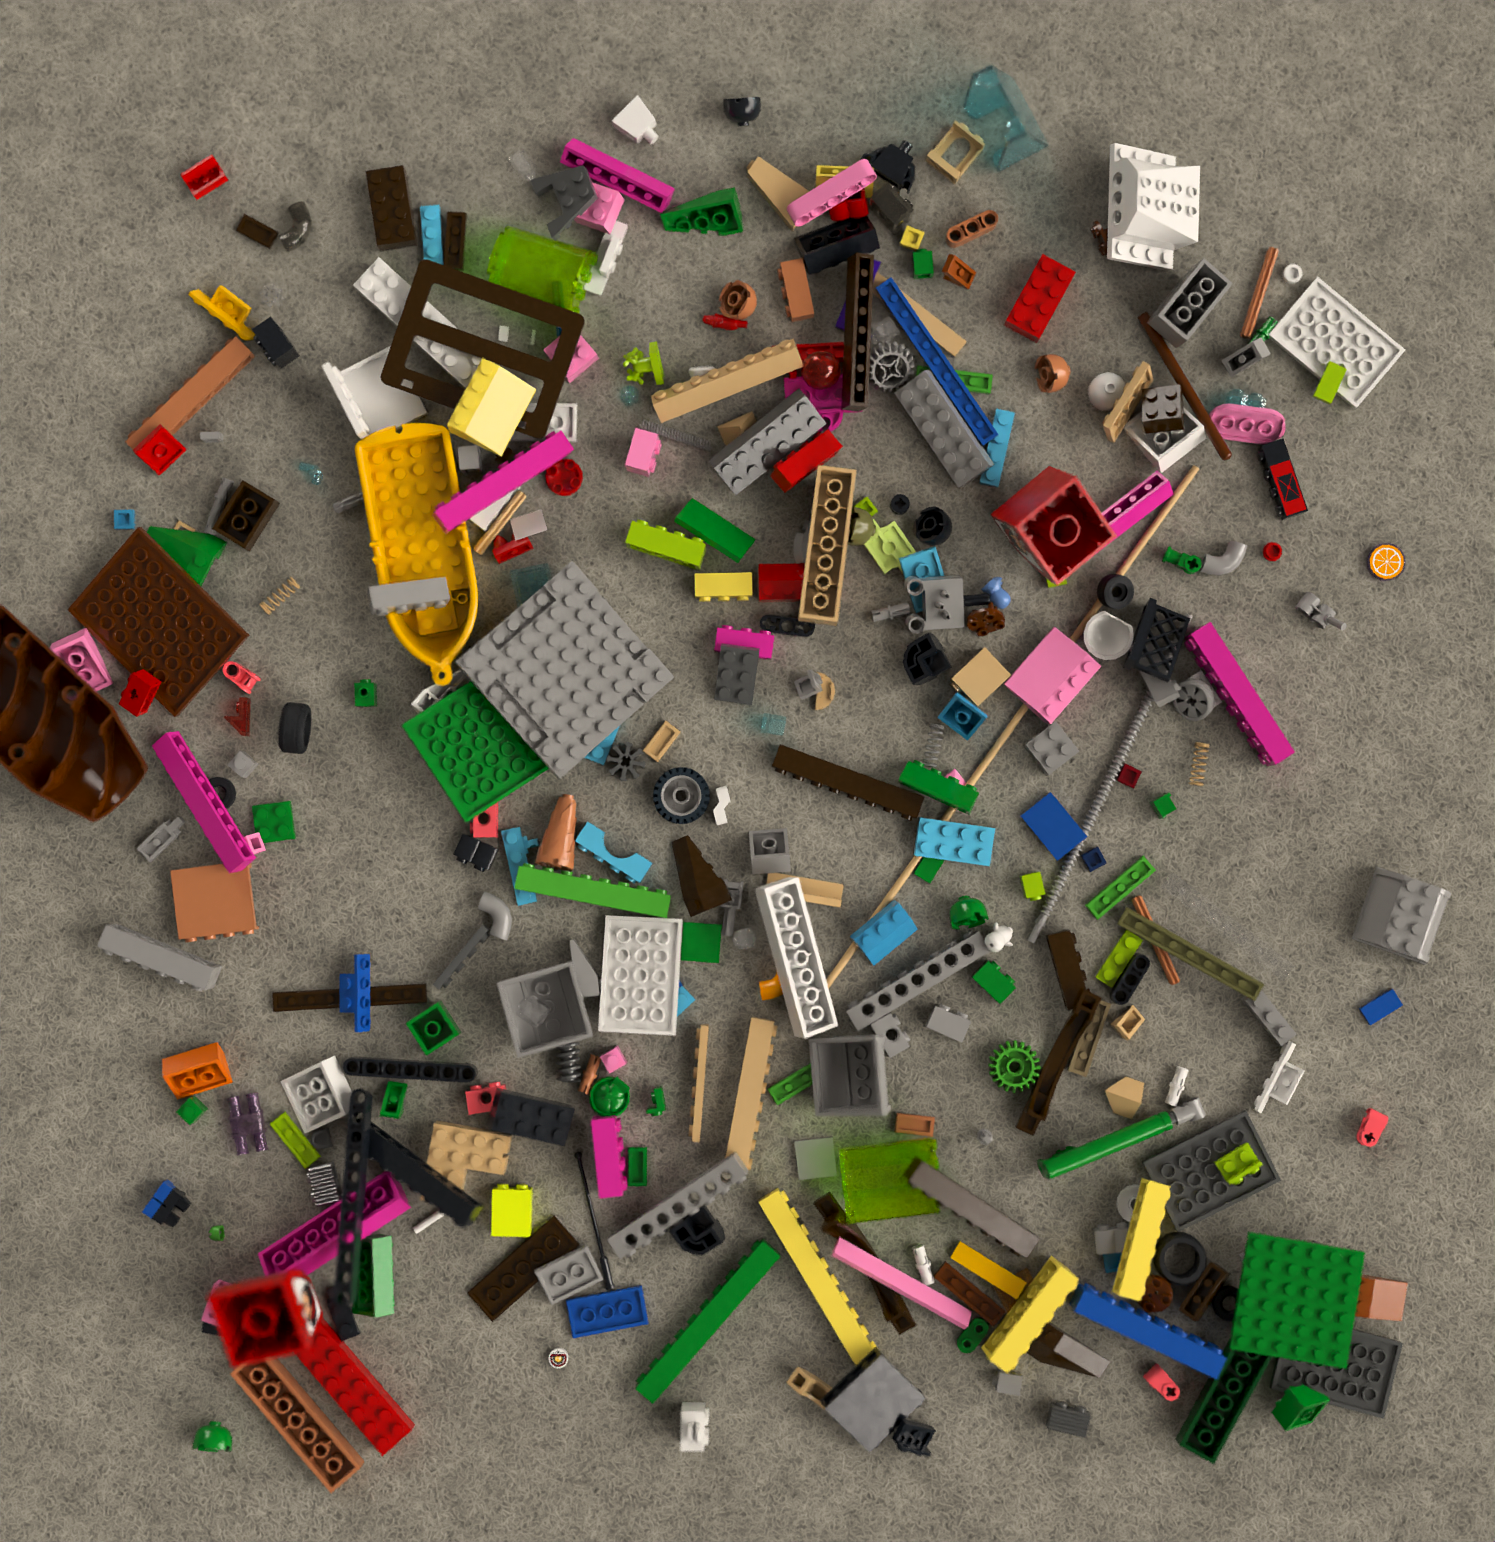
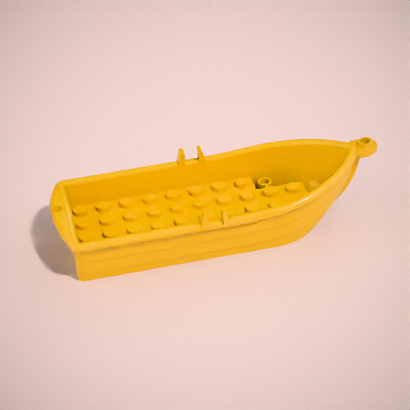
[355,423,478,686]

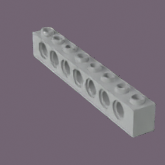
[845,930,990,1031]
[607,1152,749,1259]

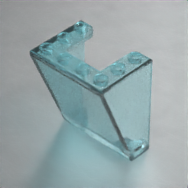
[963,64,1049,172]

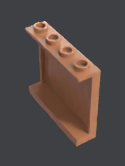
[170,863,259,943]

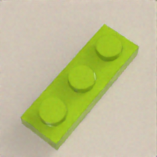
[1095,929,1143,988]

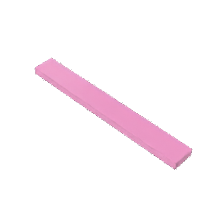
[832,1237,972,1330]

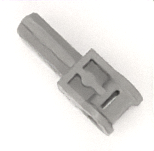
[721,879,744,936]

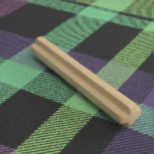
[473,490,526,555]

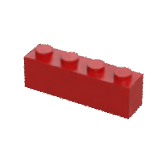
[770,429,843,493]

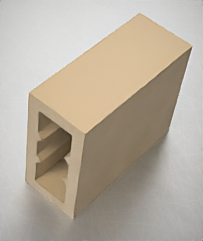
[950,647,1011,707]

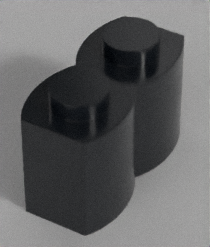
[453,833,499,872]

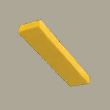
[950,1241,1027,1299]

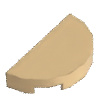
[815,672,835,710]

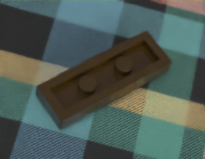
[444,211,467,271]

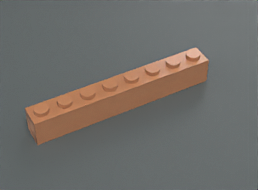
[125,336,255,449]

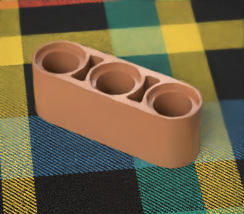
[945,210,998,248]

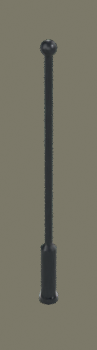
[574,1152,615,1290]

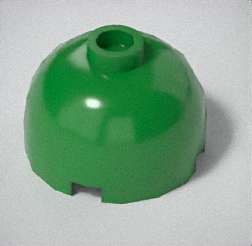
[949,895,989,930]
[192,1421,232,1452]

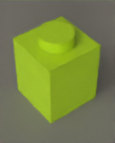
[1019,872,1045,901]

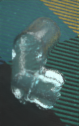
[299,462,323,485]

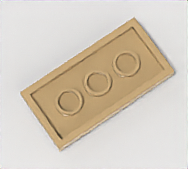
[1103,361,1153,443]

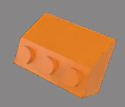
[162,1042,233,1100]

